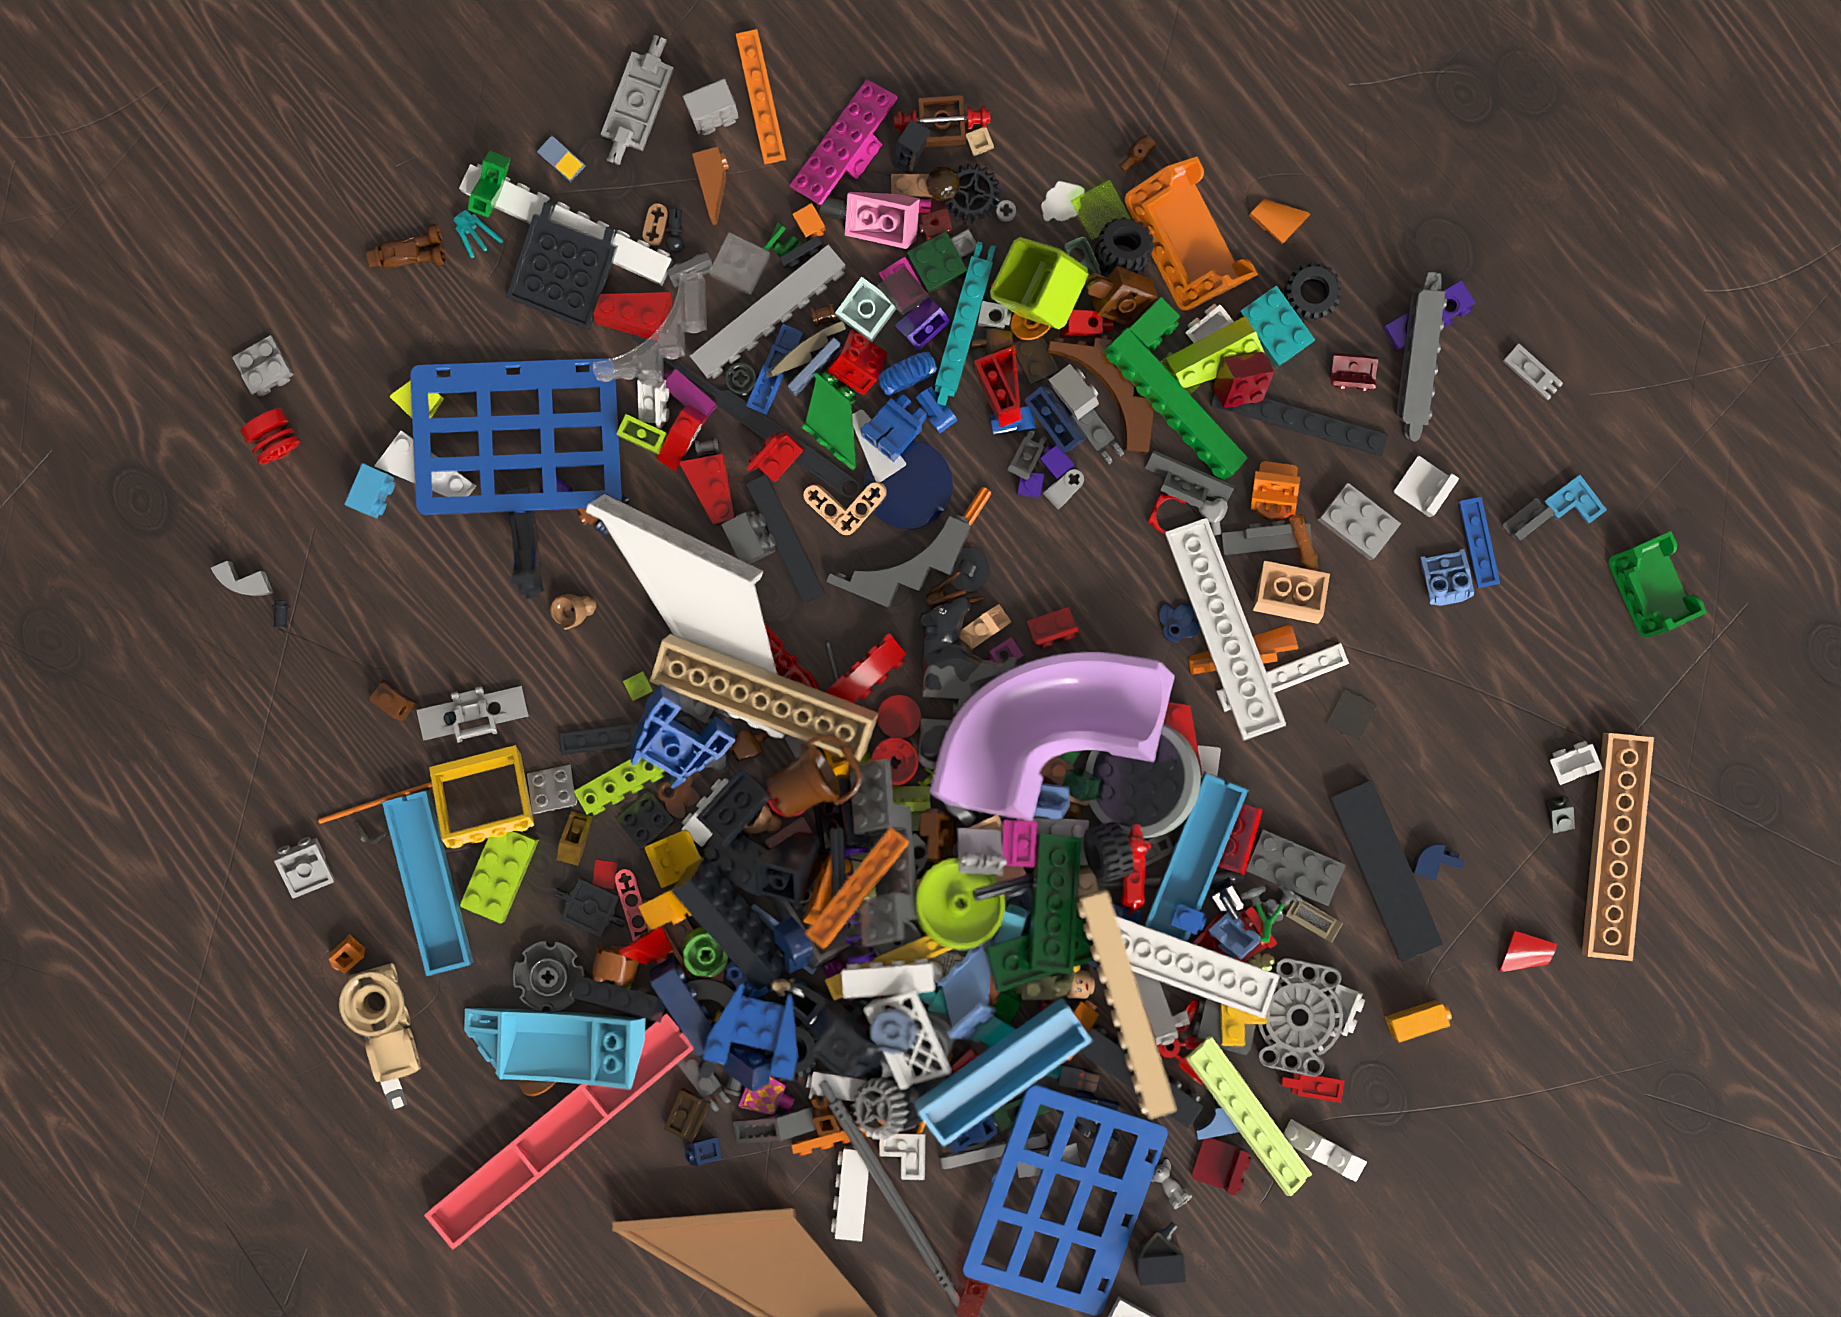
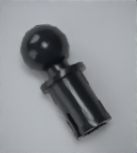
[666,209,684,252]

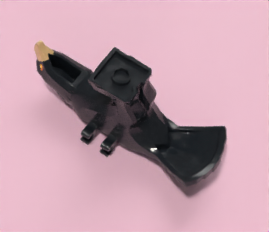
[771,975,949,1131]

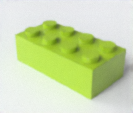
[460,830,539,923]

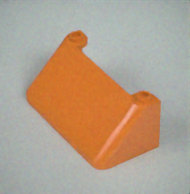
[1125,157,1258,311]

